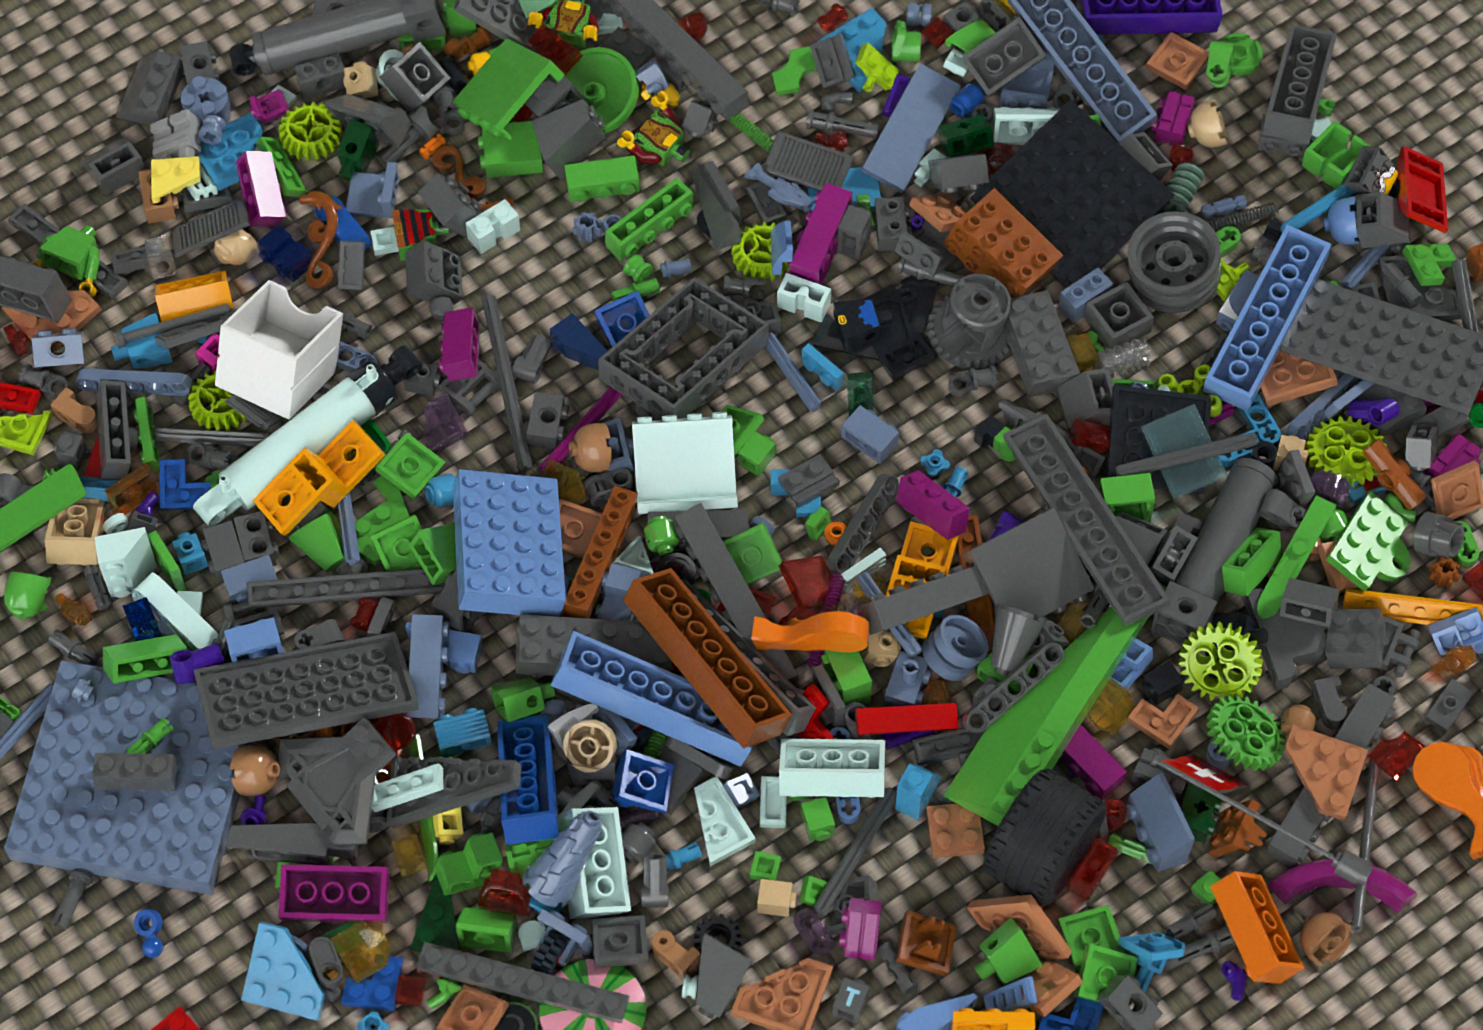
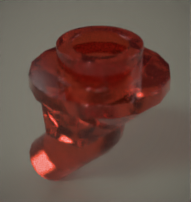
[815,129,849,152]

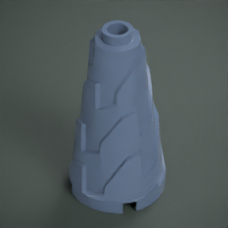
[522,811,602,908]

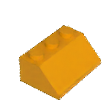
[154,270,233,322]

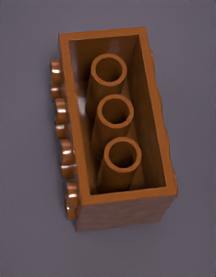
[943,188,1063,298]

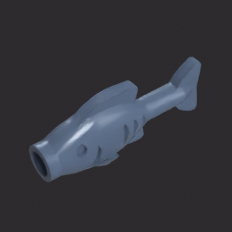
[744,163,814,213]

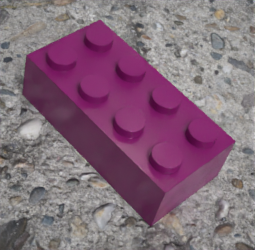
[788,183,853,285]
[278,865,390,924]

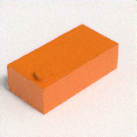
[1210,871,1305,984]

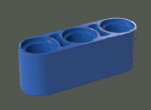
[314,196,372,250]

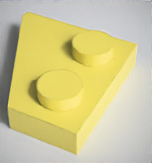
[151,156,201,203]

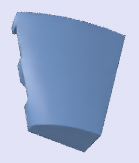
[771,221,793,275]
[1428,607,1483,656]
[1107,638,1154,694]

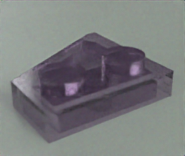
[424,393,469,454]

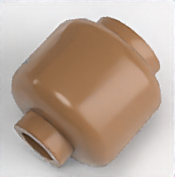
[1280,704,1316,741]

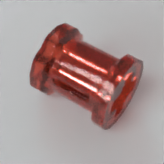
[817,3,848,34]
[350,598,378,632]

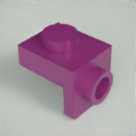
[249,89,290,124]

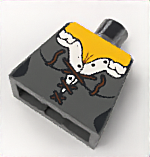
[1344,146,1398,197]

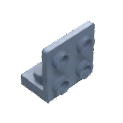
[346,162,399,218]

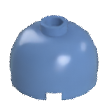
[1324,196,1360,245]

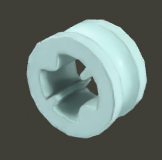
[682,974,699,999]

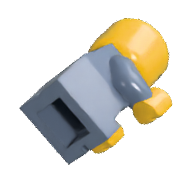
[636,57,681,109]

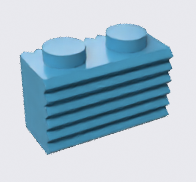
[433,708,492,758]

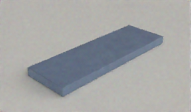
[861,63,961,194]

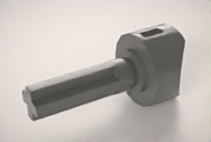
[380,105,442,164]

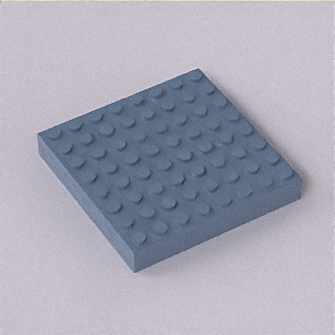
[4,661,255,895]

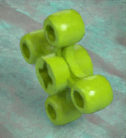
[1157,364,1223,417]

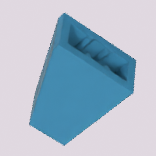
[895,764,942,821]

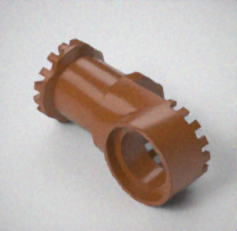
[443,26,493,61]

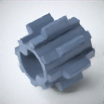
[572,212,602,243]

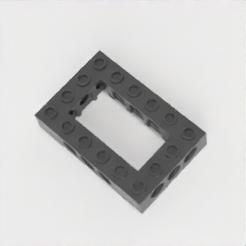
[598,277,769,420]

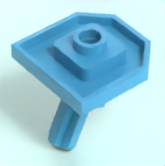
[1118,932,1185,993]

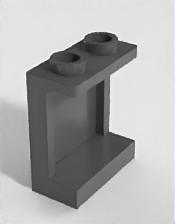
[894,220,959,277]

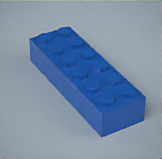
[497,714,559,845]

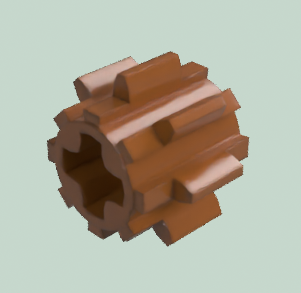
[1429,556,1461,589]

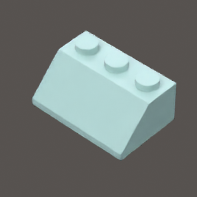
[992,107,1061,145]
[94,527,157,598]

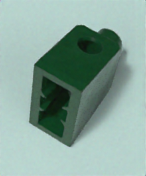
[337,119,380,181]

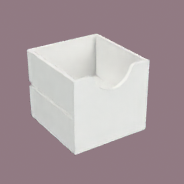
[215,280,343,420]

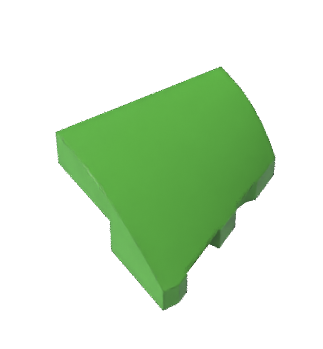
[945,19,995,55]
[289,513,345,572]

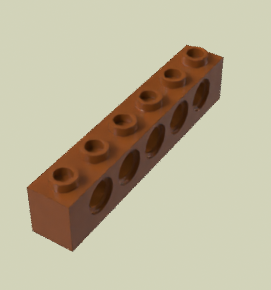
[563,486,638,619]

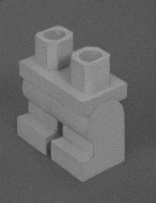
[150,109,201,159]

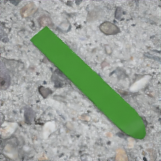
[1257,495,1336,619]
[408,735,438,881]

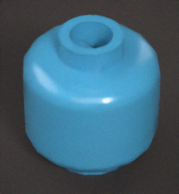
[425,474,456,508]

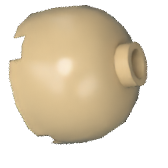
[1187,99,1228,148]
[563,719,617,772]

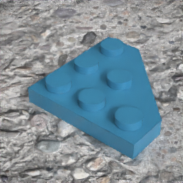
[817,8,886,93]
[195,113,263,191]
[241,922,326,1021]

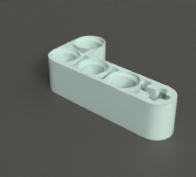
[132,572,219,651]

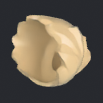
[214,230,257,265]

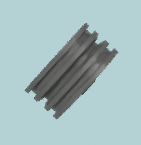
[1127,212,1221,313]

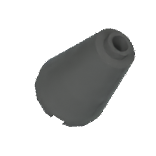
[991,602,1047,676]

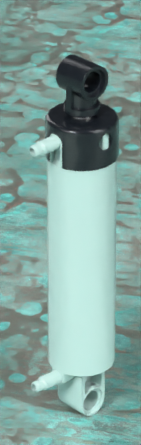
[193,345,423,527]

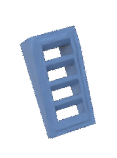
[984,976,1037,1012]

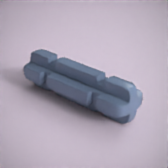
[1200,195,1247,219]

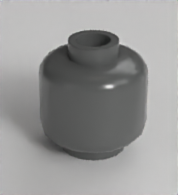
[621,823,656,863]

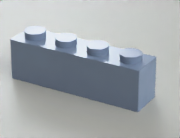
[407,614,449,719]

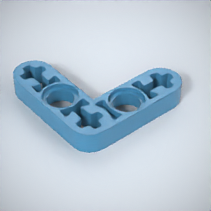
[1214,393,1281,467]

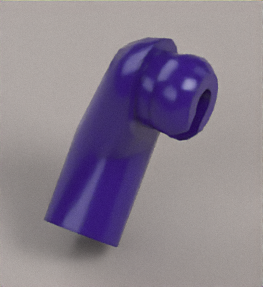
[910,212,925,231]
[136,490,160,517]
[1221,961,1247,1001]

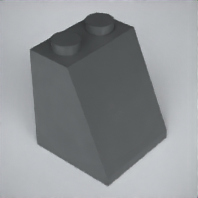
[532,99,605,179]
[696,933,752,1019]

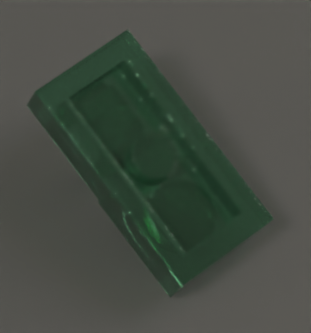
[847,371,873,417]

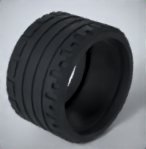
[983,768,1106,906]

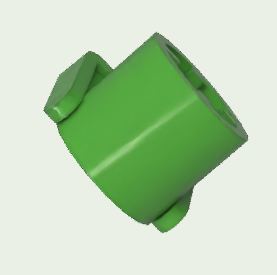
[891,20,921,62]

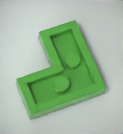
[1402,244,1456,286]

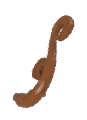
[432,145,514,213]
[299,191,342,290]

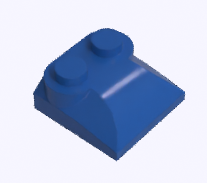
[594,291,649,348]
[613,749,674,813]

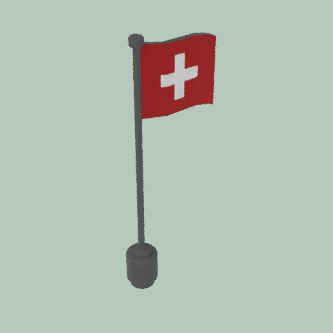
[1151,755,1373,886]

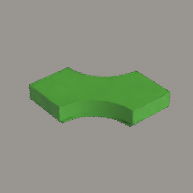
[772,46,817,96]

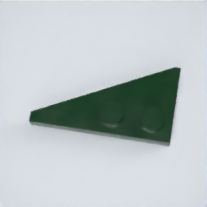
[411,874,460,952]

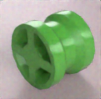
[623,254,653,284]

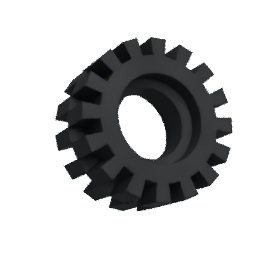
[694,914,742,953]

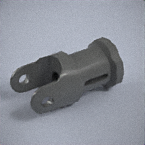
[723,275,766,299]

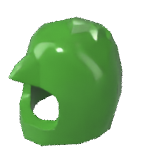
[4,572,52,620]

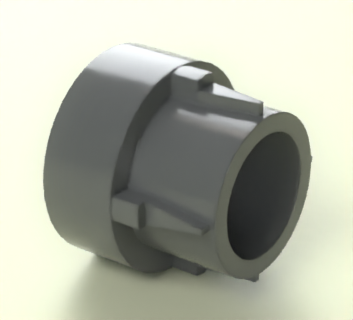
[1413,511,1464,558]

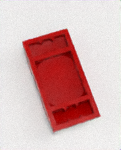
[1396,146,1448,233]

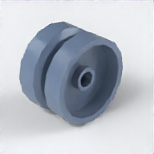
[922,615,989,681]

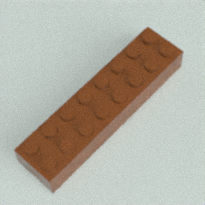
[623,568,792,749]

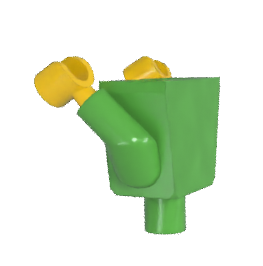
[31,225,99,297]

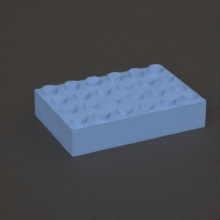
[453,469,566,617]

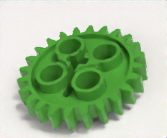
[1206,695,1286,772]

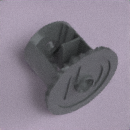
[927,274,1011,370]

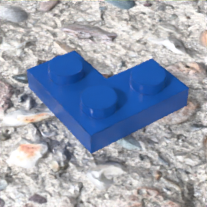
[160,459,211,511]
[341,955,403,1012]
[1038,997,1103,1030]

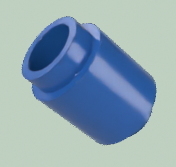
[950,84,984,118]

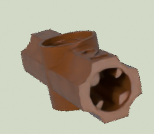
[1362,438,1426,510]

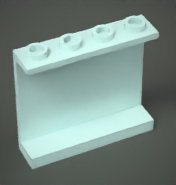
[632,412,738,514]

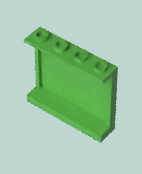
[453,38,565,140]

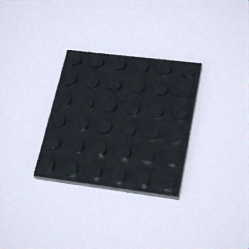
[970,99,1174,289]

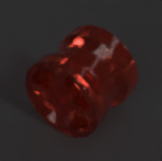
[1169,144,1194,172]
[1104,798,1127,830]

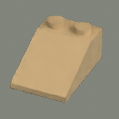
[45,498,106,566]

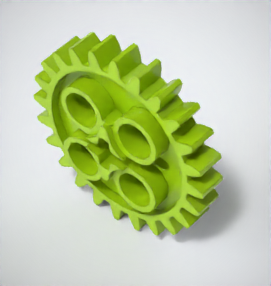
[1305,416,1387,487]
[1178,621,1263,701]

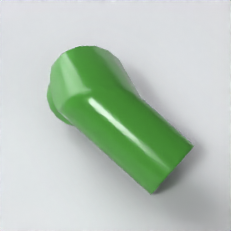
[1384,493,1417,522]

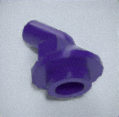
[240,795,267,825]

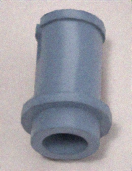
[660,258,691,279]

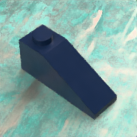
[549,313,608,371]

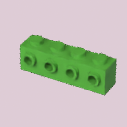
[605,178,693,262]

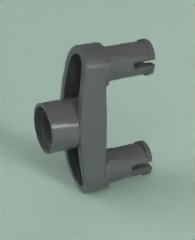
[557,779,620,828]

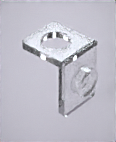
[144,235,177,279]

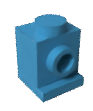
[172,532,208,575]

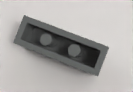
[92,753,178,791]

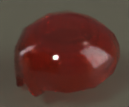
[677,12,708,42]
[375,713,416,751]

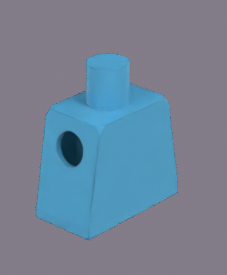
[111,313,172,369]

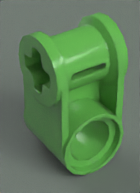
[1206,41,1236,88]

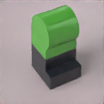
[974,415,1016,462]

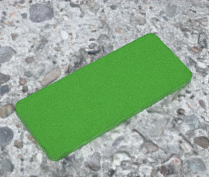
[0,464,86,552]

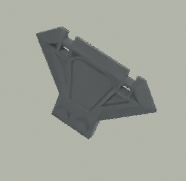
[278,717,397,845]

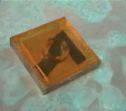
[104,463,158,515]

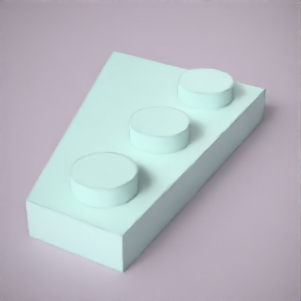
[694,776,756,867]

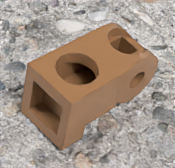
[51,387,97,434]
[652,930,701,980]

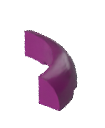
[1267,859,1417,914]

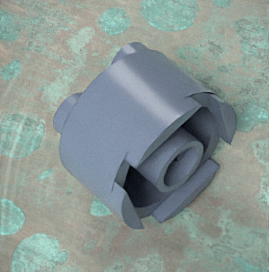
[181,76,231,127]

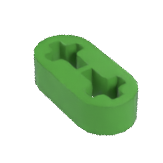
[1216,226,1241,258]
[1454,521,1480,568]

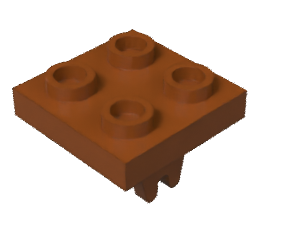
[1207,799,1267,858]
[896,910,957,977]

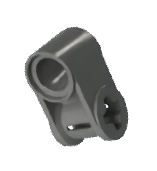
[584,468,634,508]
[1259,489,1306,529]
[294,619,345,650]

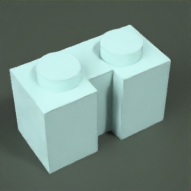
[466,199,520,254]
[777,273,831,322]

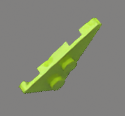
[0,410,53,456]

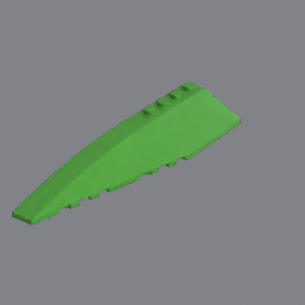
[944,584,1166,826]

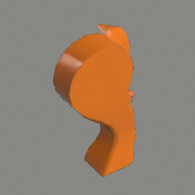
[751,611,870,653]
[1413,742,1483,860]

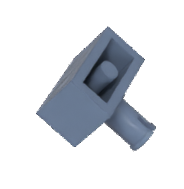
[604,418,635,474]
[884,651,932,707]

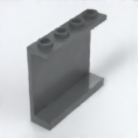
[962,508,1095,619]

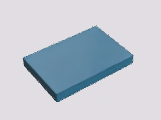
[806,167,881,211]

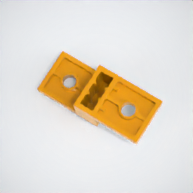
[252,420,386,536]
[885,521,959,639]
[950,1008,1035,1030]

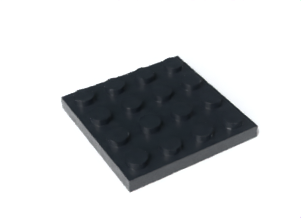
[1106,385,1211,495]

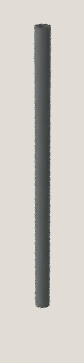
[1351,756,1380,932]

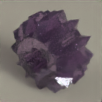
[1310,469,1350,508]

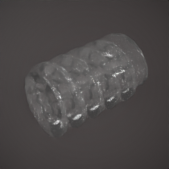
[1096,336,1150,379]

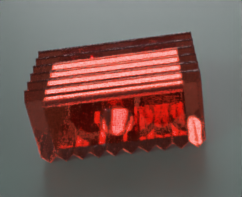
[1066,838,1118,901]

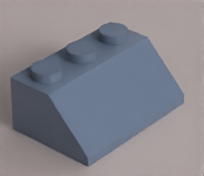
[1125,773,1195,872]

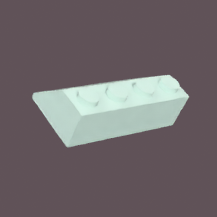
[779,739,885,798]
[558,807,631,919]

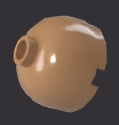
[569,423,611,472]
[230,744,280,796]
[1300,912,1354,966]

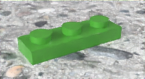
[256,137,307,197]
[133,397,160,473]

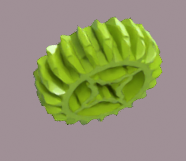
[279,102,343,162]
[731,221,796,282]
[188,369,247,431]

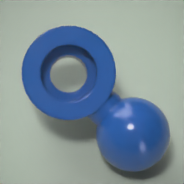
[134,909,163,958]

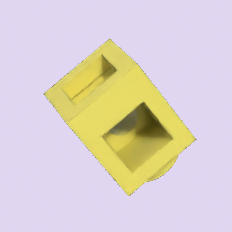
[432,807,463,845]

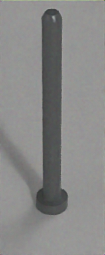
[114,304,230,348]

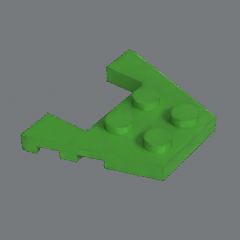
[325,476,409,566]

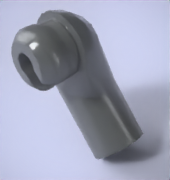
[820,91,853,111]

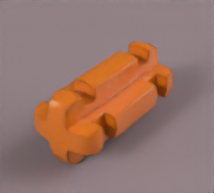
[419,133,446,160]

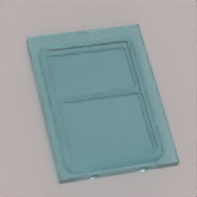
[1141,404,1227,499]

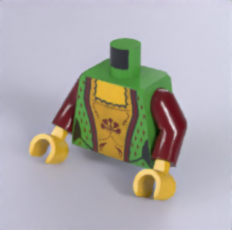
[527,0,600,49]
[617,91,690,166]

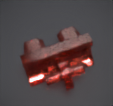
[1070,419,1110,453]

